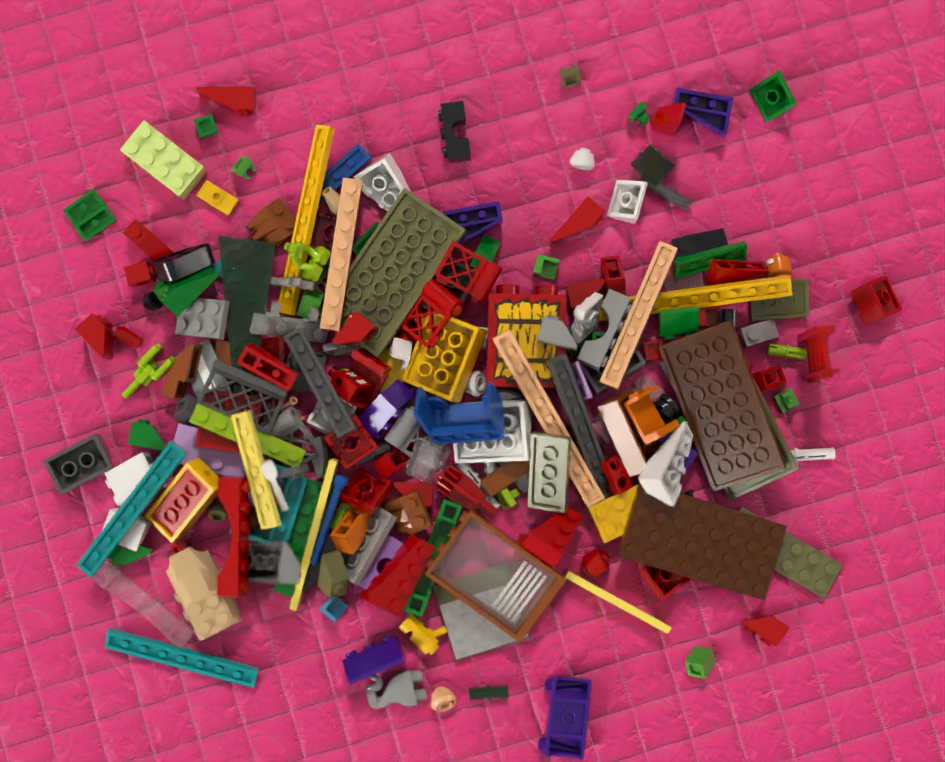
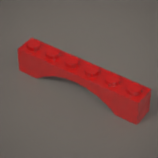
[217,476,250,597]

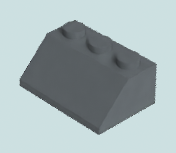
[579,334,646,397]
[43,434,114,495]

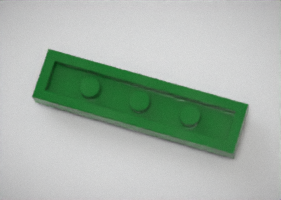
[673,241,747,278]

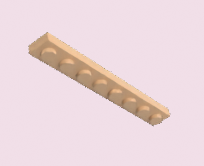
[320,178,362,332]
[600,241,678,390]

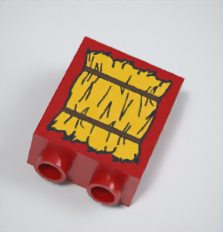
[486,284,567,391]

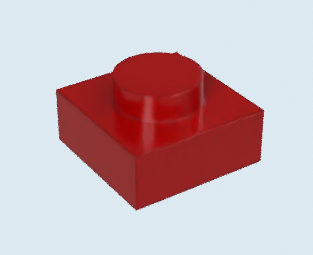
[642,339,663,361]

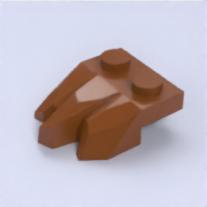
[245,198,296,250]
[382,490,433,534]

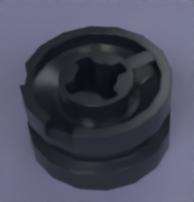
[653,394,680,424]

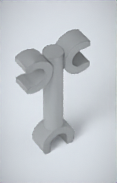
[266,276,315,291]

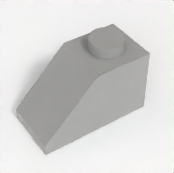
[537,315,577,351]
[737,319,780,349]

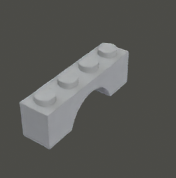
[577,289,632,371]

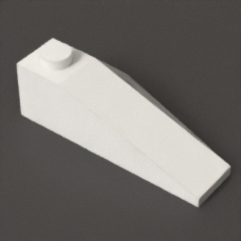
[354,153,411,212]
[639,422,693,506]

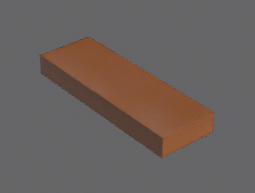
[480,459,530,497]

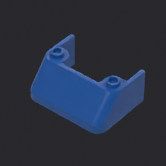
[413,382,505,444]

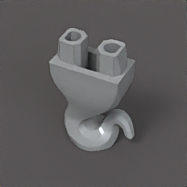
[366,669,428,709]

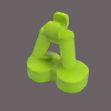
[284,242,330,283]

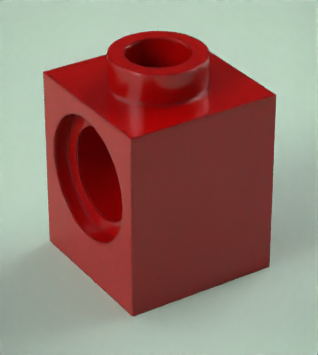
[124,261,156,288]

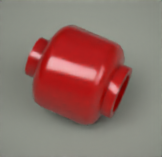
[581,549,611,577]

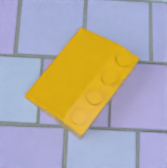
[402,310,488,403]

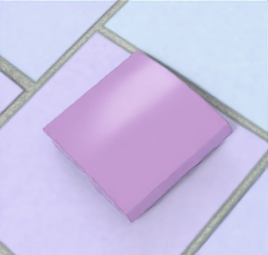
[570,361,593,402]

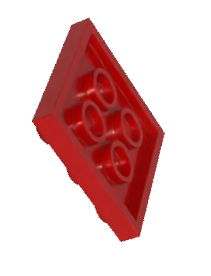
[195,389,262,454]

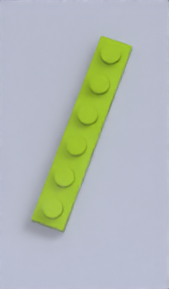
[189,403,306,467]

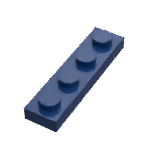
[318,144,371,207]

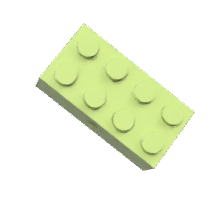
[120,120,207,200]

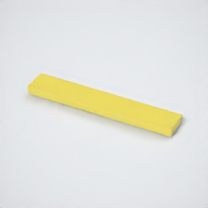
[231,410,281,530]
[565,570,672,634]

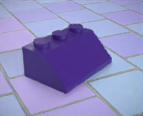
[342,634,406,685]

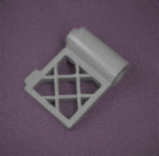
[259,406,318,468]
[384,406,446,470]

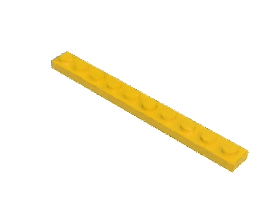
[278,125,335,316]
[598,275,793,321]

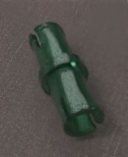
[469,684,509,700]

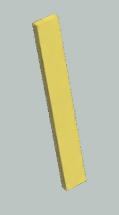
[289,458,339,611]

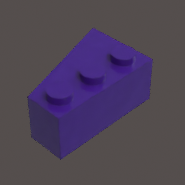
[672,88,733,137]

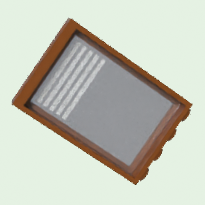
[425,508,566,642]

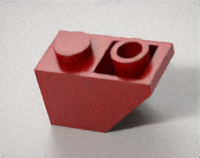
[332,311,378,346]
[741,615,790,647]

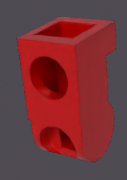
[601,455,633,495]

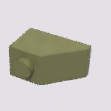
[318,550,349,599]

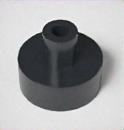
[143,291,163,311]

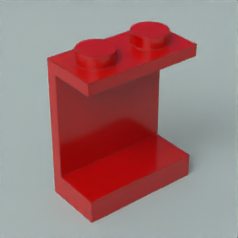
[339,347,392,409]

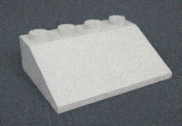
[453,399,532,463]

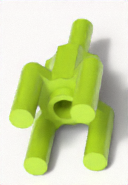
[122,342,177,399]

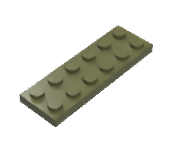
[738,507,843,598]

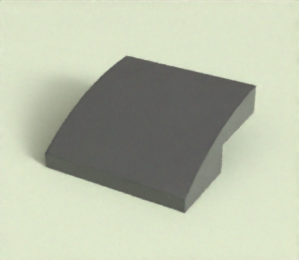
[312,436,334,478]

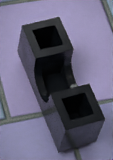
[438,101,471,163]

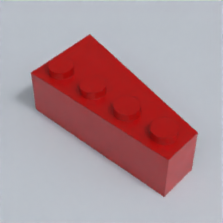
[359,534,436,617]

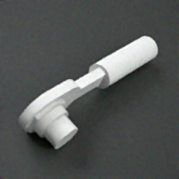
[261,460,288,511]

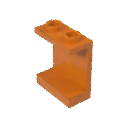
[623,385,680,445]

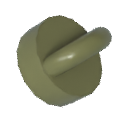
[209,503,228,522]

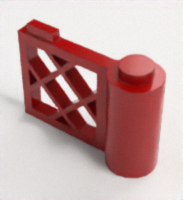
[434,240,503,304]
[401,279,463,348]

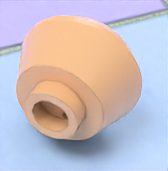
[431,687,457,712]

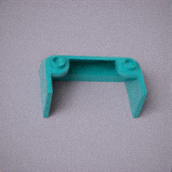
[229,460,308,543]

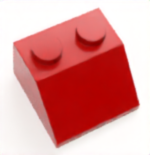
[850,276,902,326]
[75,313,114,360]

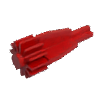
[435,464,499,519]

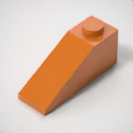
[330,499,372,555]

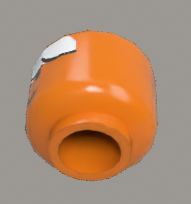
[766,253,792,278]

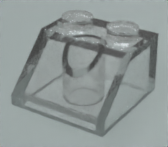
[405,437,453,484]

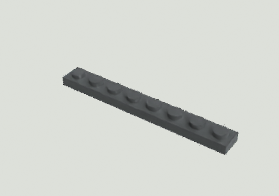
[546,353,614,501]

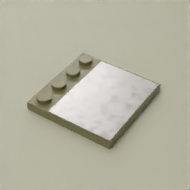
[433,563,530,660]

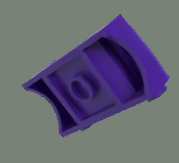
[538,675,592,760]

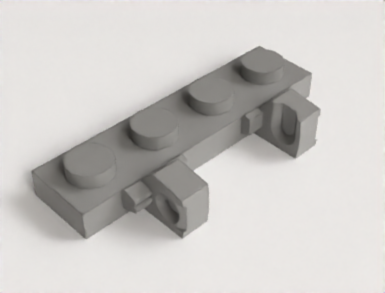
[250,302,329,343]

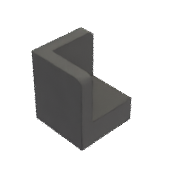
[174,394,198,427]

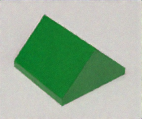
[749,70,797,123]

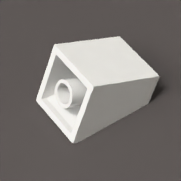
[105,452,167,507]

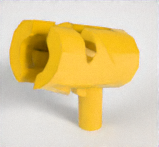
[398,613,448,655]

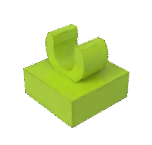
[495,487,520,511]

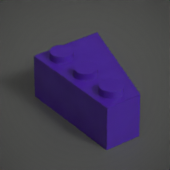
[443,201,503,250]
[358,379,414,442]

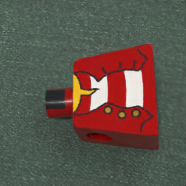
[328,366,377,403]

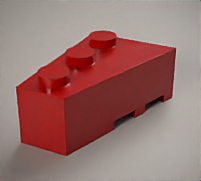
[520,506,583,567]

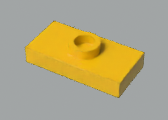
[196,180,239,216]

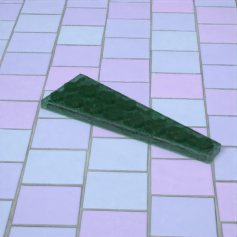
[218,236,276,395]

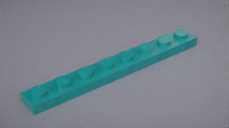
[76,441,188,577]
[104,628,259,688]

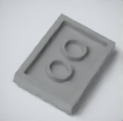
[175,298,230,340]

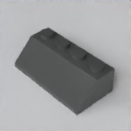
[248,542,301,585]

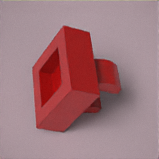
[170,538,196,554]

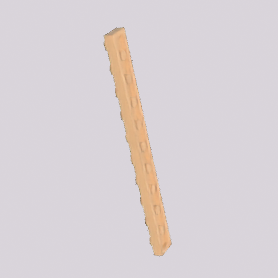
[492,329,605,507]

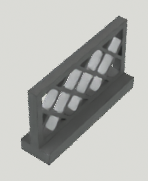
[197,359,289,434]

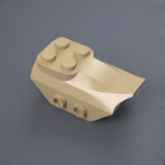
[166,547,242,641]

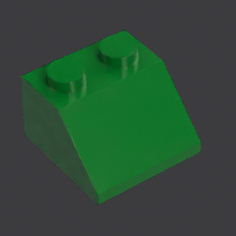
[655,306,699,340]

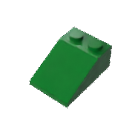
[153,266,219,317]

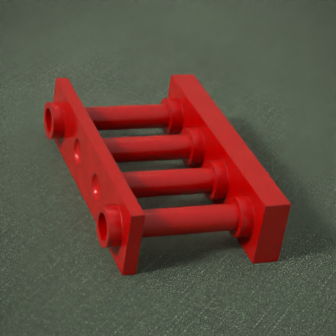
[797,325,840,383]

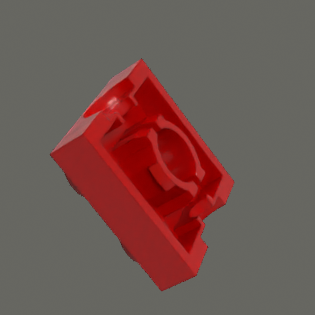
[324,415,378,469]
[339,468,393,515]

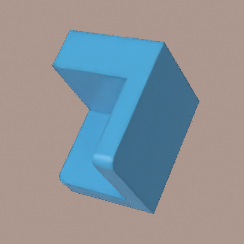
[320,596,349,622]

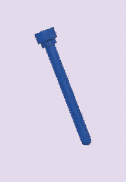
[310,474,349,565]

